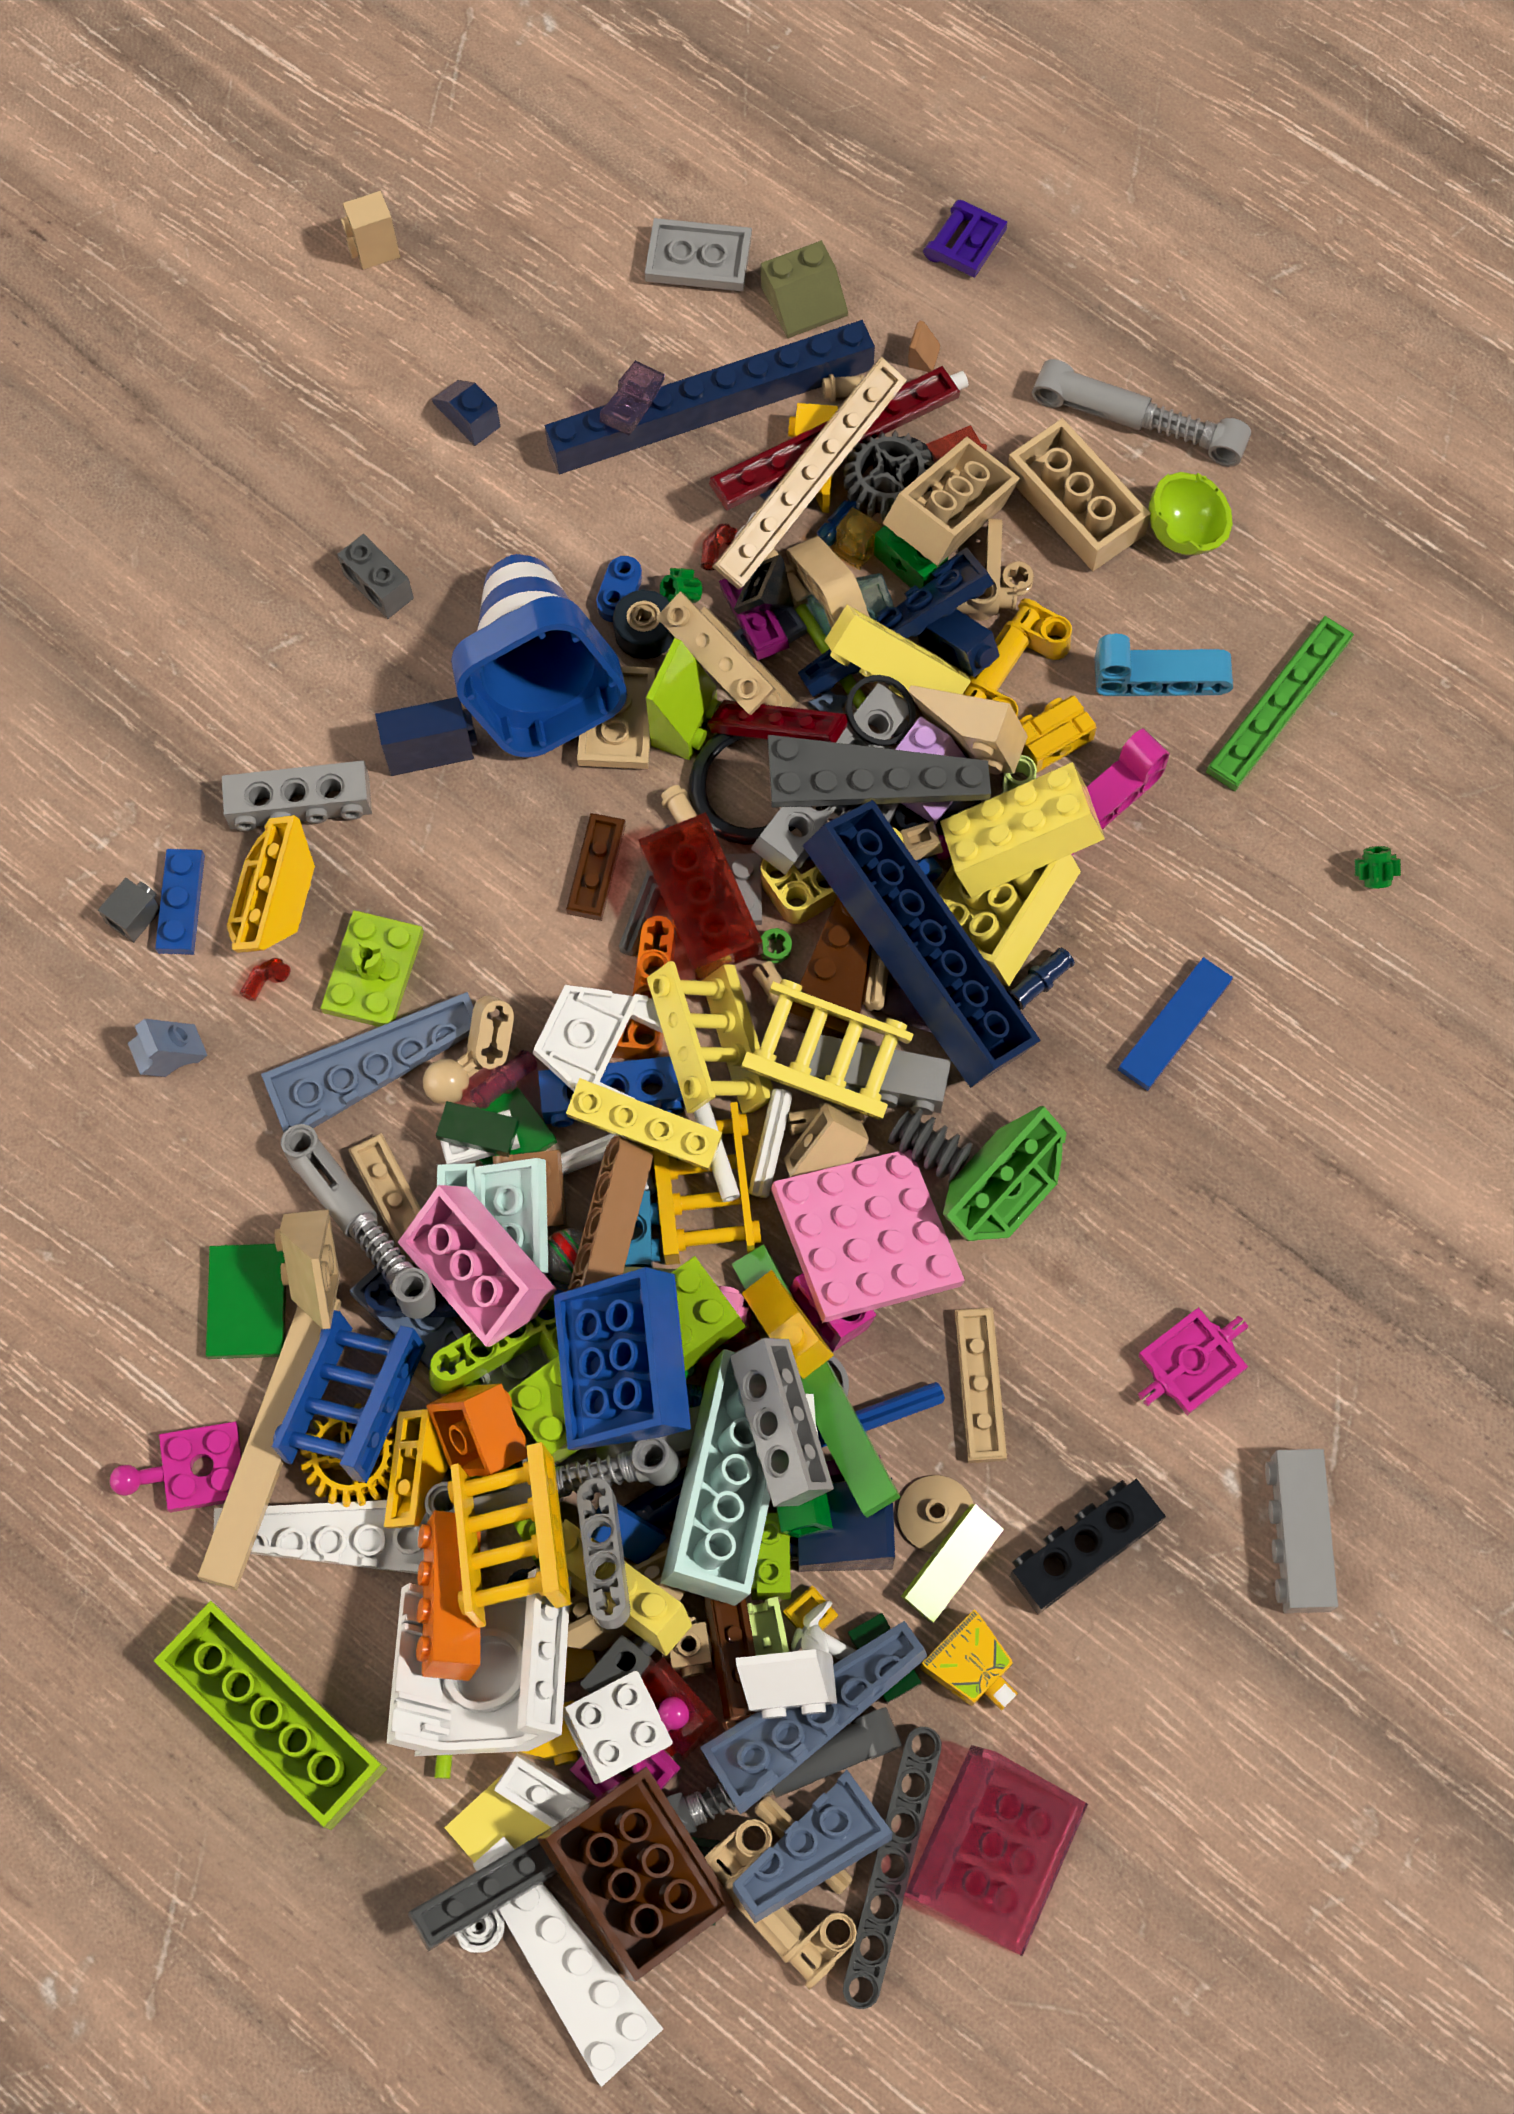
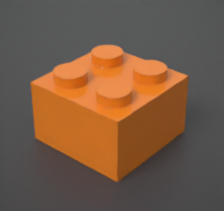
[426,1383,528,1477]

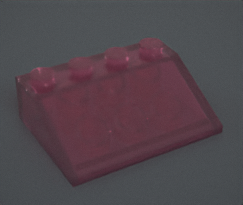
[904,1745,1088,1956]

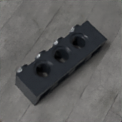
[1009,1478,1166,1615]

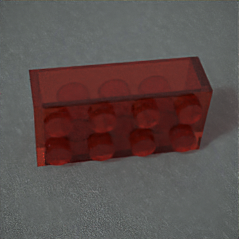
[638,812,763,981]

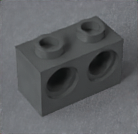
[337,533,414,619]

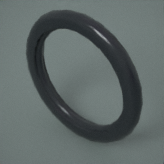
[689,733,813,845]

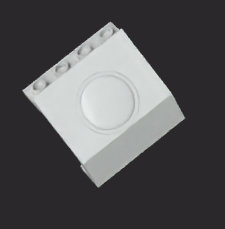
[386,1568,571,1756]

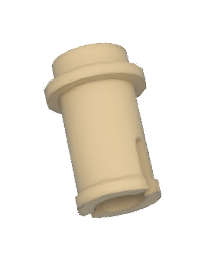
[822,374,864,402]
[661,785,701,833]
[752,961,782,1007]

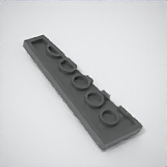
[767,735,991,808]

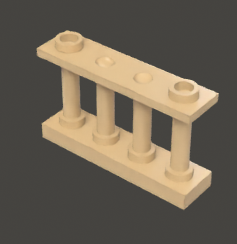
[656,591,800,715]

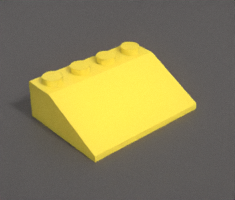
[936,854,1081,986]

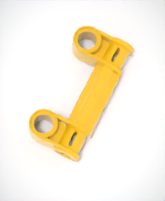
[962,598,1072,718]

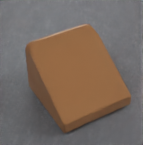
[908,320,940,372]

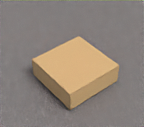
[899,821,943,860]

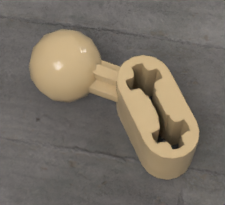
[423,995,514,1105]

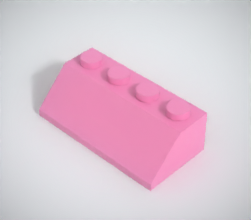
[398,1185,557,1347]

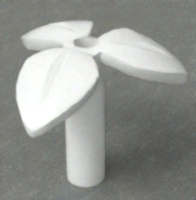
[791,1601,856,1660]

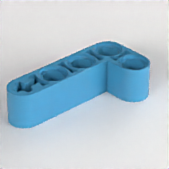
[1094,633,1233,696]

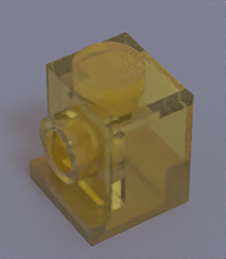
[832,507,881,570]

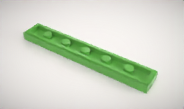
[1206,616,1354,791]

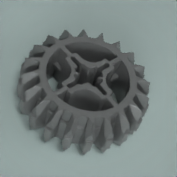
[843,430,935,521]

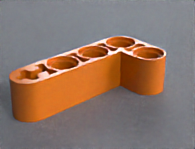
[611,916,676,1060]

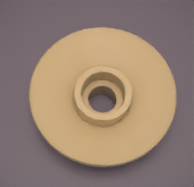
[897,1475,974,1553]

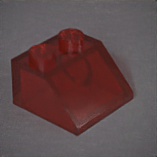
[642,1658,719,1760]

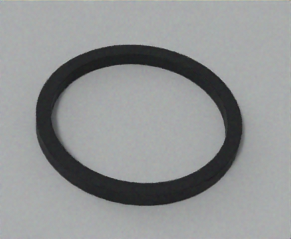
[846,675,916,746]

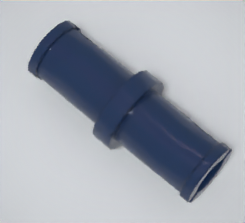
[1008,947,1075,1010]

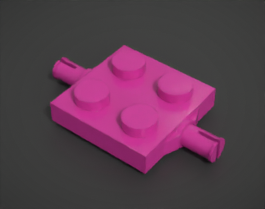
[1138,1307,1248,1416]

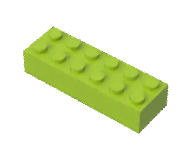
[508,1256,746,1465]
[154,1601,388,1830]

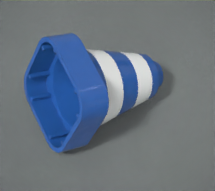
[451,554,627,757]

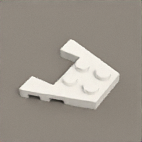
[533,985,663,1099]

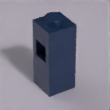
[917,609,1000,677]

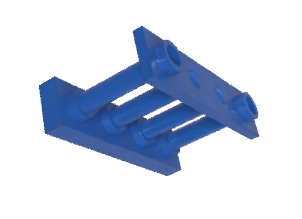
[271,1310,426,1484]

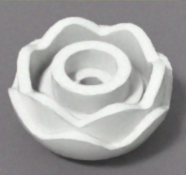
[455,1910,505,1952]

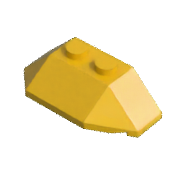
[227,815,315,953]

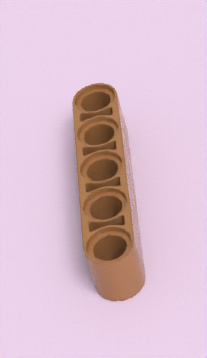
[568,1136,653,1291]

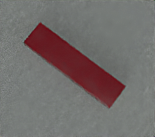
[708,700,849,743]

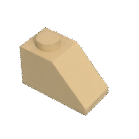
[784,1103,869,1177]

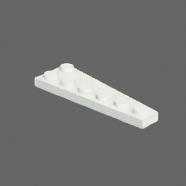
[473,1837,664,2087]

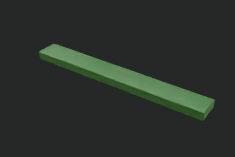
[732,1244,901,1518]

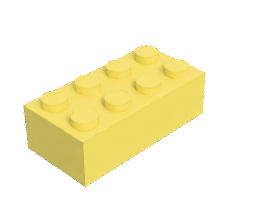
[940,762,1105,898]

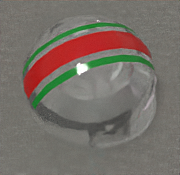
[544,1228,583,1290]

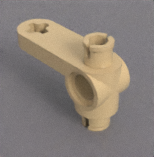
[956,519,1017,621]

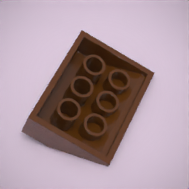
[537,1767,736,1982]

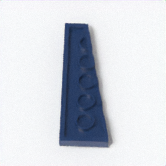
[798,547,994,697]

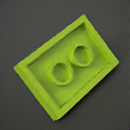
[321,910,424,1027]

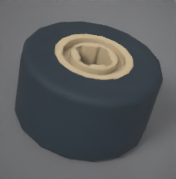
[613,590,675,659]

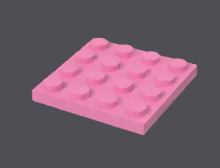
[771,1149,965,1323]

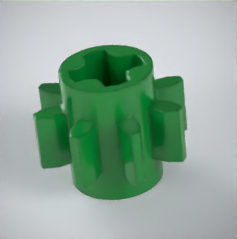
[660,568,703,603]
[1355,846,1401,889]

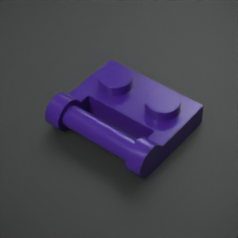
[923,200,1007,278]

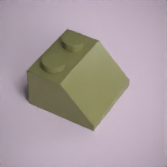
[761,240,848,339]

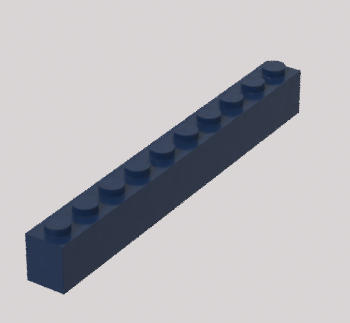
[544,319,875,475]

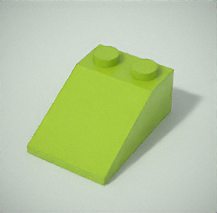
[646,638,721,760]

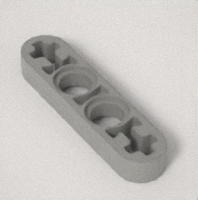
[577,1478,630,1629]

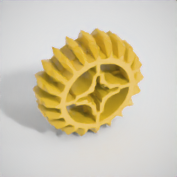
[300,1403,397,1507]

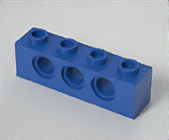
[538,1056,686,1127]

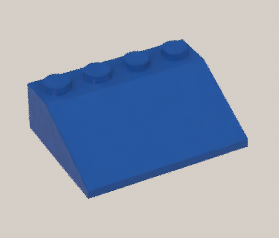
[554,1267,691,1450]

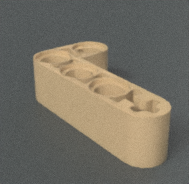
[786,535,870,629]

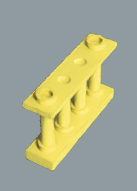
[647,961,773,1113]
[740,979,914,1120]

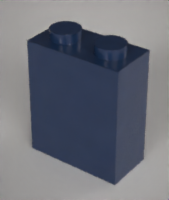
[375,697,478,776]

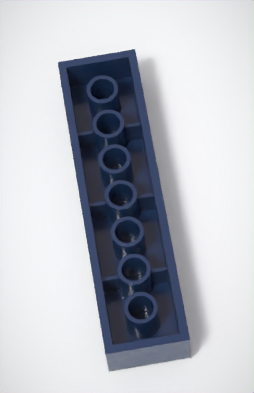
[803,800,1041,1088]

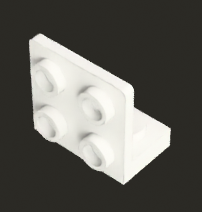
[563,1671,672,1784]

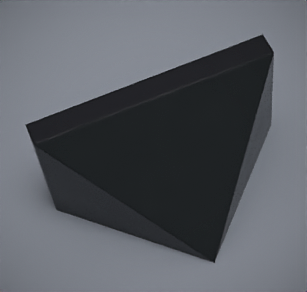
[734,554,794,614]

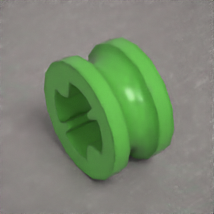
[759,928,792,964]

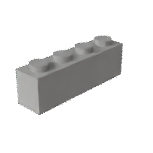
[805,1032,951,1115]
[1265,1449,1338,1613]

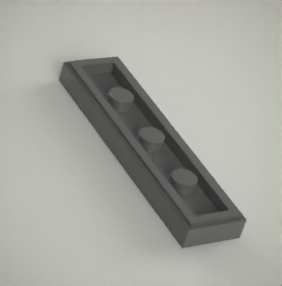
[408,1828,559,1951]

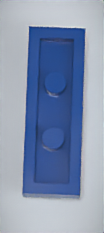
[155,849,205,955]

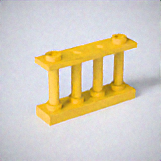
[652,1102,761,1265]
[447,1442,571,1628]

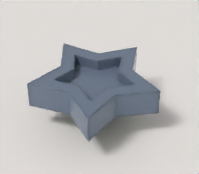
[808,690,847,714]

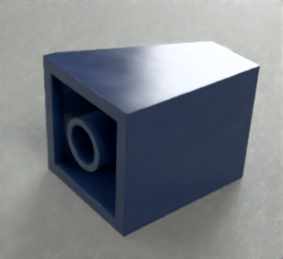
[790,1477,895,1572]

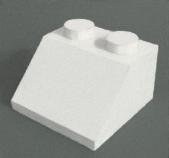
[736,1649,837,1719]

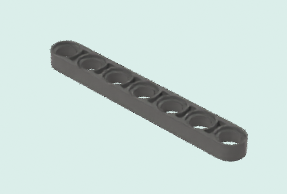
[843,1727,942,2009]

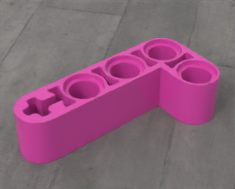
[1071,728,1170,855]

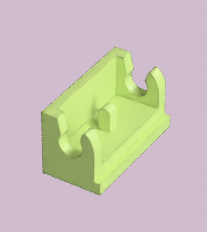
[747,1597,789,1656]

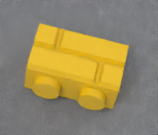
[1019,695,1097,773]

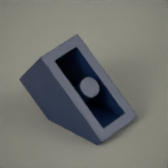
[432,380,501,446]

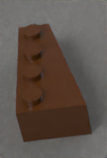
[788,896,870,1039]

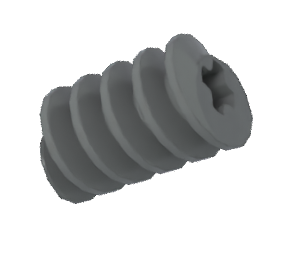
[887,1108,973,1184]

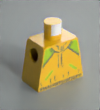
[920,1609,1018,1711]

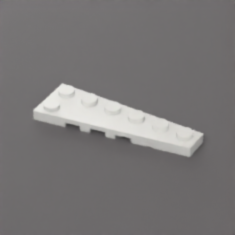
[214,1500,450,1574]

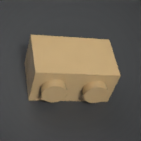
[341,191,400,270]

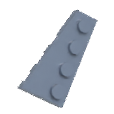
[733,1770,893,1923]

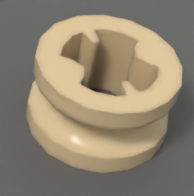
[1002,561,1034,596]

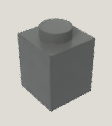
[98,877,160,943]

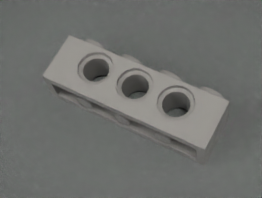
[222,761,372,831]
[730,1338,834,1507]

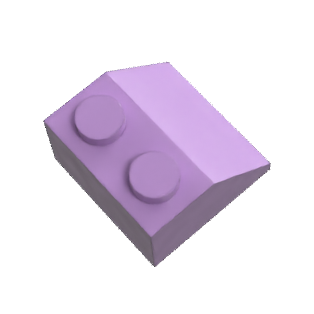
[895,716,966,825]

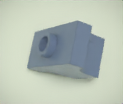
[128,1019,208,1077]

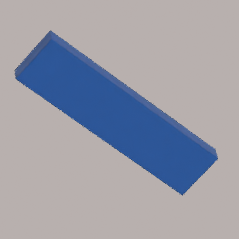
[1118,957,1233,1091]

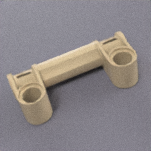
[704,1819,857,1990]

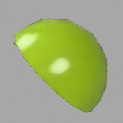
[1149,472,1233,556]

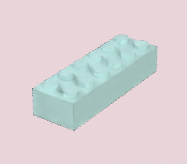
[660,1349,770,1606]

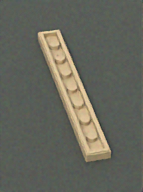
[712,357,907,590]
[197,1298,341,1591]

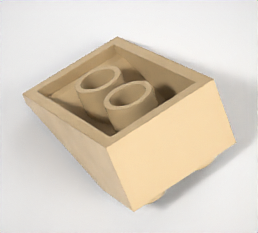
[908,685,1028,775]
[275,1209,340,1329]

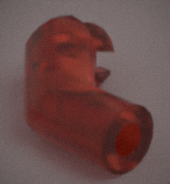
[701,523,738,571]
[239,958,291,1001]

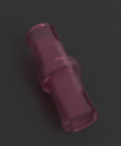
[470,1050,538,1109]

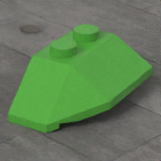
[943,1106,1067,1241]

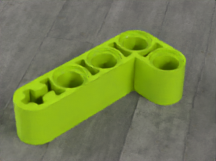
[429,1294,559,1394]

